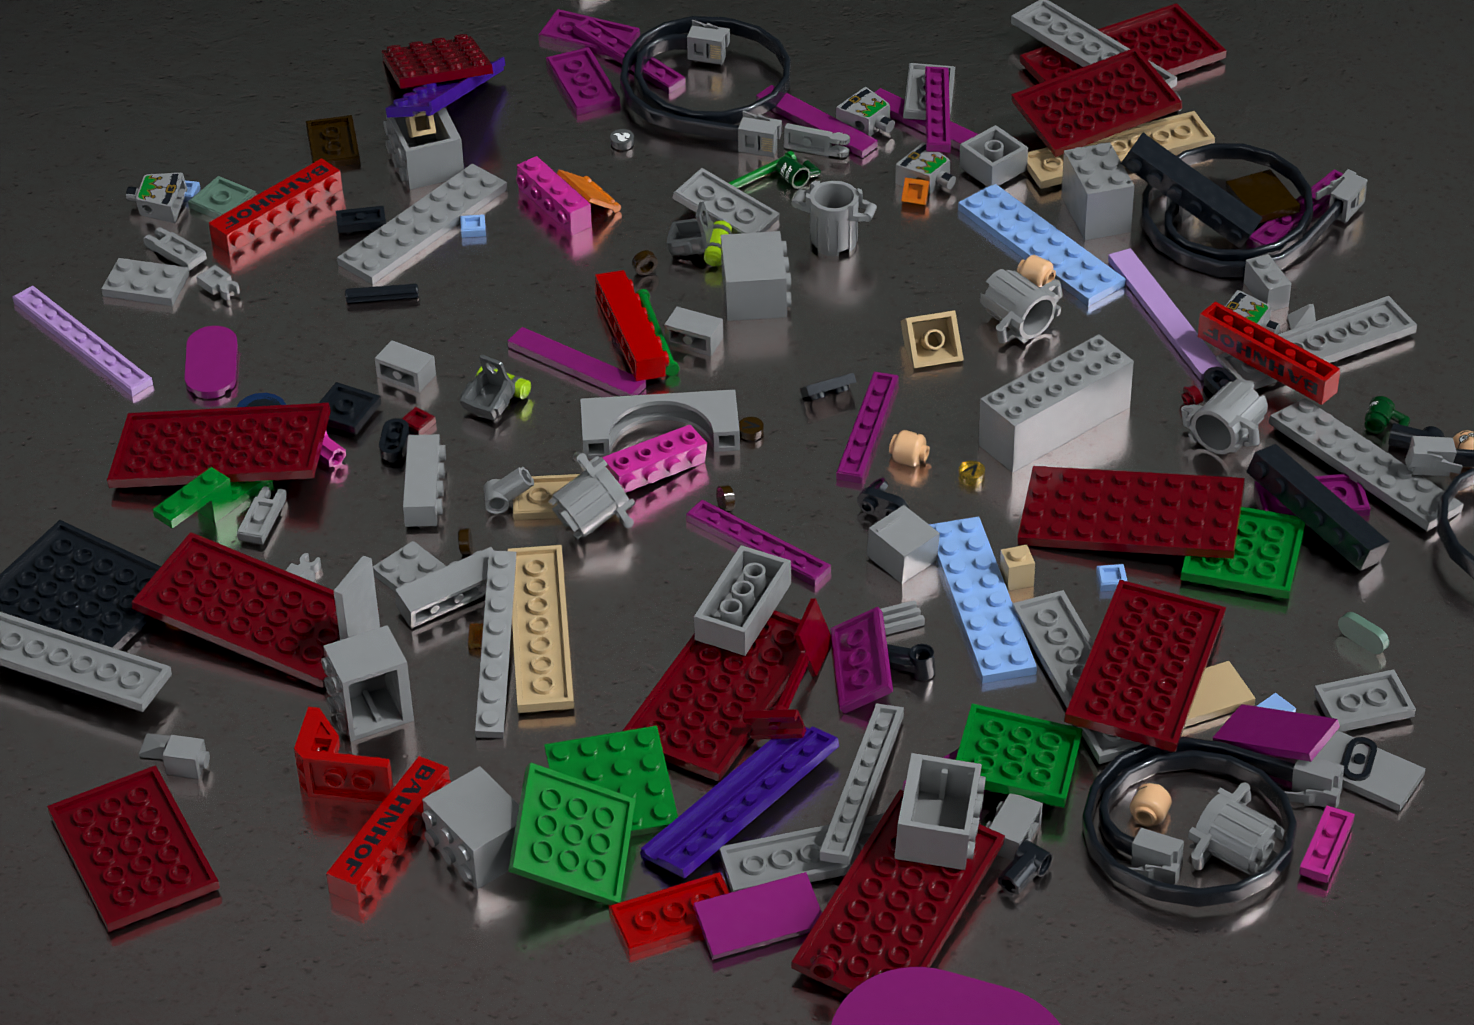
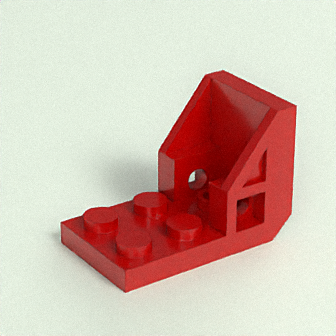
[294,706,393,805]

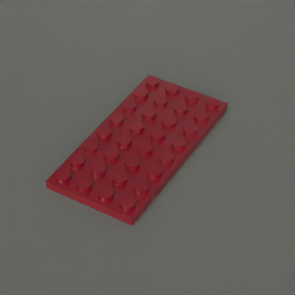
[1020,3,1227,83]
[107,403,331,488]
[1017,466,1245,559]
[132,532,379,688]
[1064,580,1226,752]
[622,610,801,782]
[791,789,1005,994]

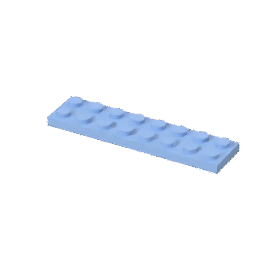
[958,184,1126,307]
[929,517,1037,684]

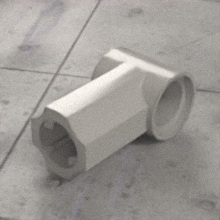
[484,466,534,514]

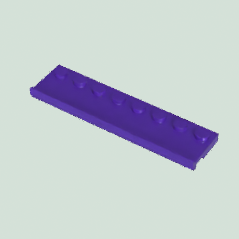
[385,57,506,118]
[640,726,839,878]

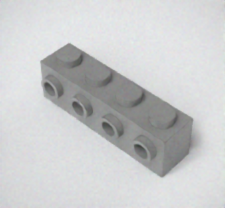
[403,434,446,527]
[395,547,494,628]

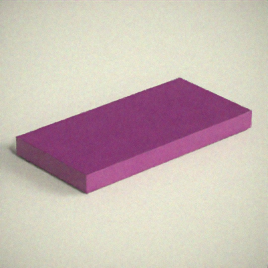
[538,9,640,57]
[546,47,621,115]
[1254,474,1371,516]
[830,606,893,714]
[1212,704,1340,762]
[693,872,822,960]

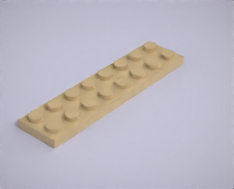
[1027,111,1215,189]
[508,545,574,713]

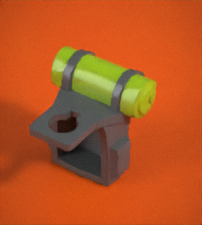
[666,202,732,267]
[460,355,531,420]

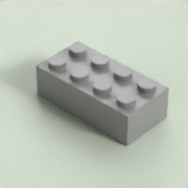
[694,545,791,656]

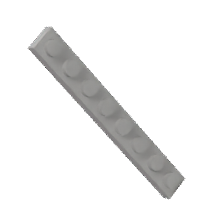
[475,550,517,739]
[820,703,904,865]

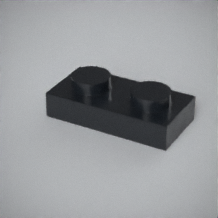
[336,206,386,233]
[799,373,856,400]

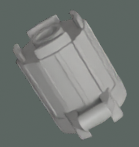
[791,180,877,256]
[980,269,1063,343]
[1181,379,1268,454]
[548,452,635,540]
[1188,783,1284,875]

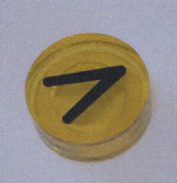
[959,461,985,485]

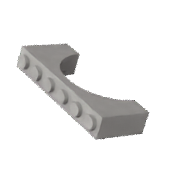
[580,389,740,459]

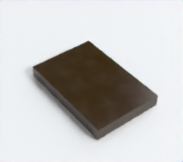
[306,115,361,167]
[1226,169,1300,224]

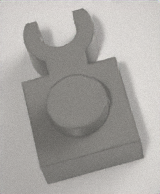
[196,265,240,300]
[285,553,321,582]

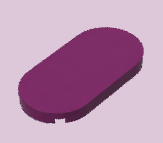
[185,326,238,399]

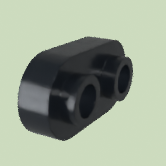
[1204,367,1236,395]
[379,418,410,461]
[857,487,909,518]
[1342,737,1377,781]

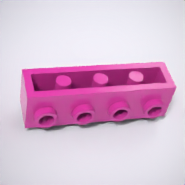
[516,156,592,236]
[602,425,707,493]

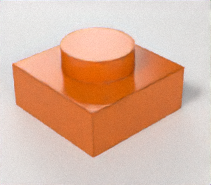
[901,177,930,206]

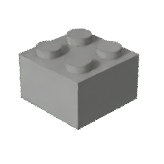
[959,125,1028,187]

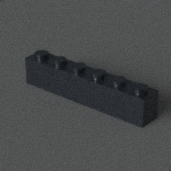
[1120,133,1263,249]
[1246,444,1390,571]

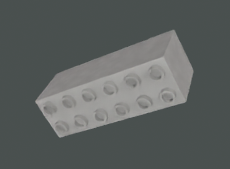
[978,334,1134,473]

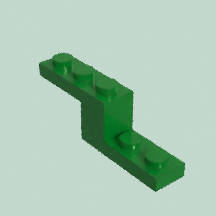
[152,467,273,529]

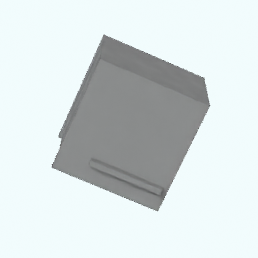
[867,505,940,584]

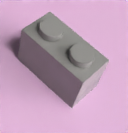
[1244,254,1291,311]
[664,307,723,356]
[375,340,436,393]
[986,794,1043,860]

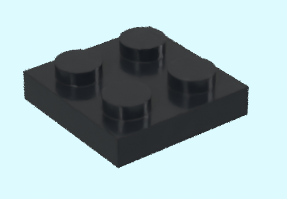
[319,382,381,435]

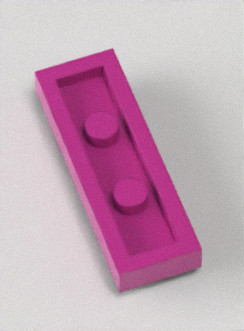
[1299,805,1355,883]

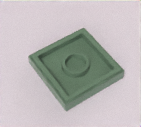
[188,176,256,219]

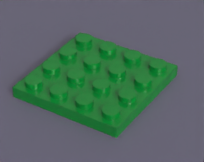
[1180,507,1306,599]
[956,703,1083,808]
[544,726,678,837]
[508,762,636,905]

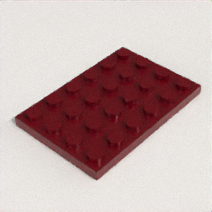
[381,34,493,89]
[1011,47,1182,157]
[47,765,220,932]

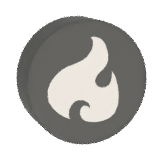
[610,129,634,150]

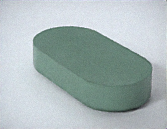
[1338,612,1389,654]

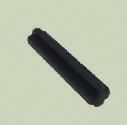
[345,283,419,303]

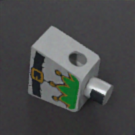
[836,87,895,136]
[895,142,956,194]
[126,173,187,223]
[1225,290,1280,335]

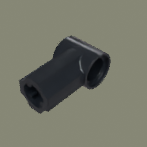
[1388,423,1445,450]
[887,644,936,681]
[998,840,1053,896]

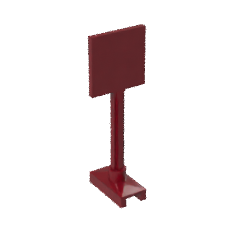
[743,598,832,740]

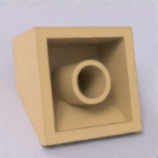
[900,310,964,369]

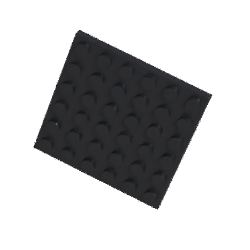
[0,520,161,650]

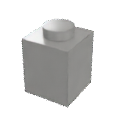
[162,735,210,779]

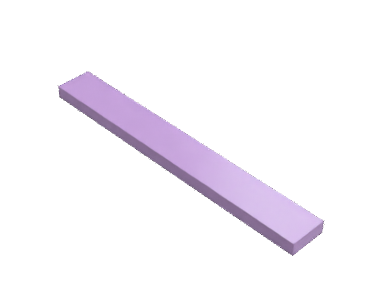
[1108,248,1223,381]
[13,286,153,397]

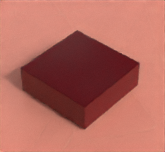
[402,407,436,435]

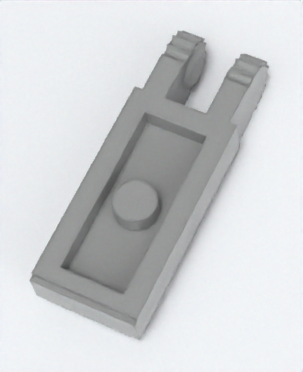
[784,123,850,158]
[143,227,207,270]
[237,486,286,544]

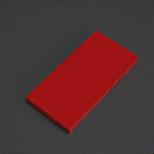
[609,872,730,956]

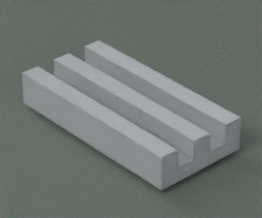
[881,600,925,635]

